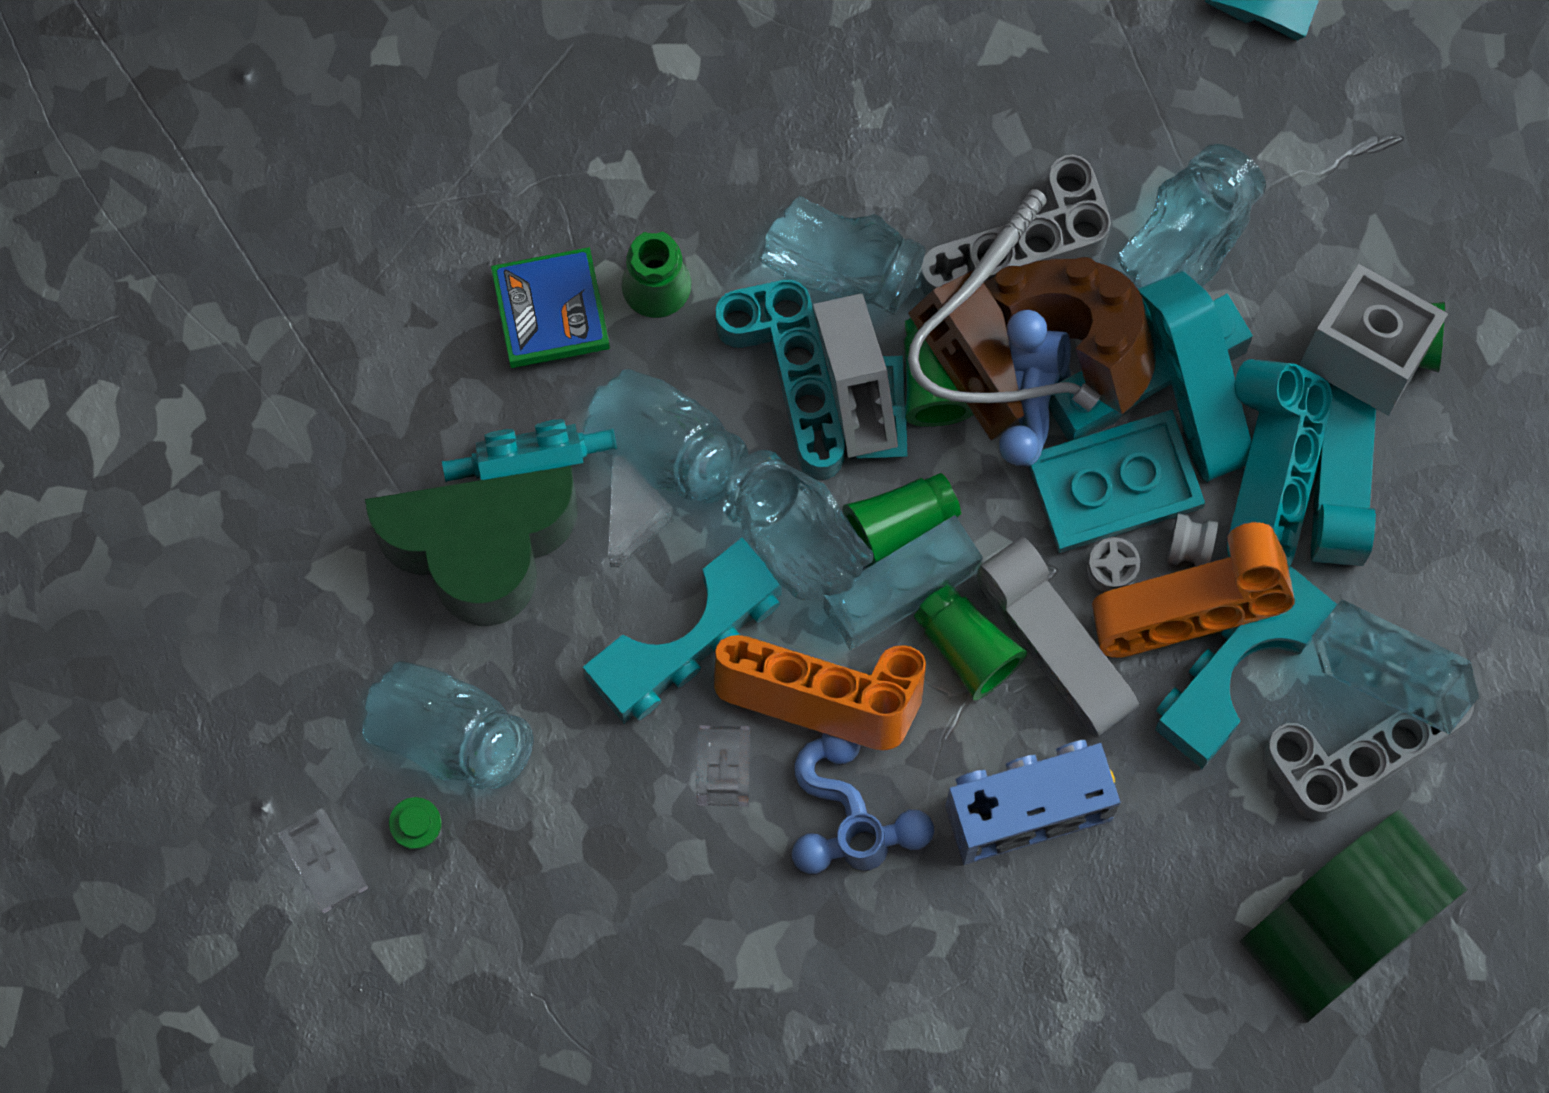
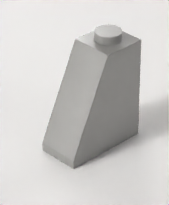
[813,293,898,458]

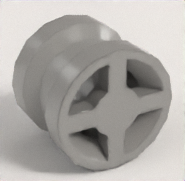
[1167,513,1218,567]
[1086,537,1140,594]

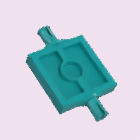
[442,419,617,482]

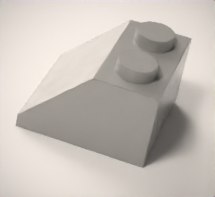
[1299,264,1448,416]

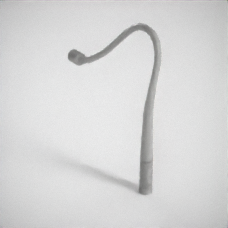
[908,189,1101,412]

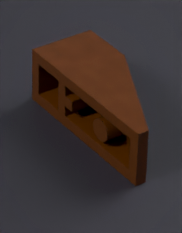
[908,270,1024,441]

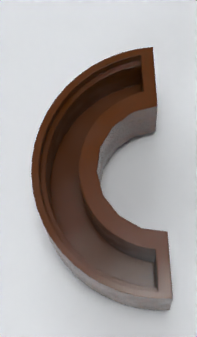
[984,257,1156,414]

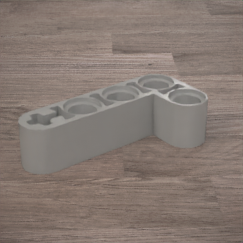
[920,155,1111,296]
[977,536,1139,737]
[1264,682,1474,821]

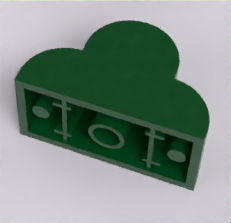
[365,466,578,626]
[1240,809,1468,1023]

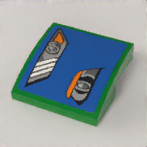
[491,247,610,368]

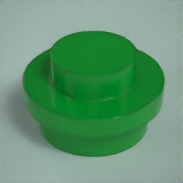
[389,797,442,850]

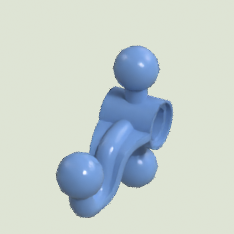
[999,309,1071,467]
[792,733,934,874]

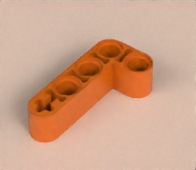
[1092,522,1295,658]
[714,635,926,751]

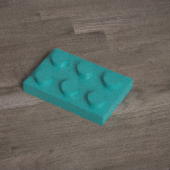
[1028,410,1206,553]

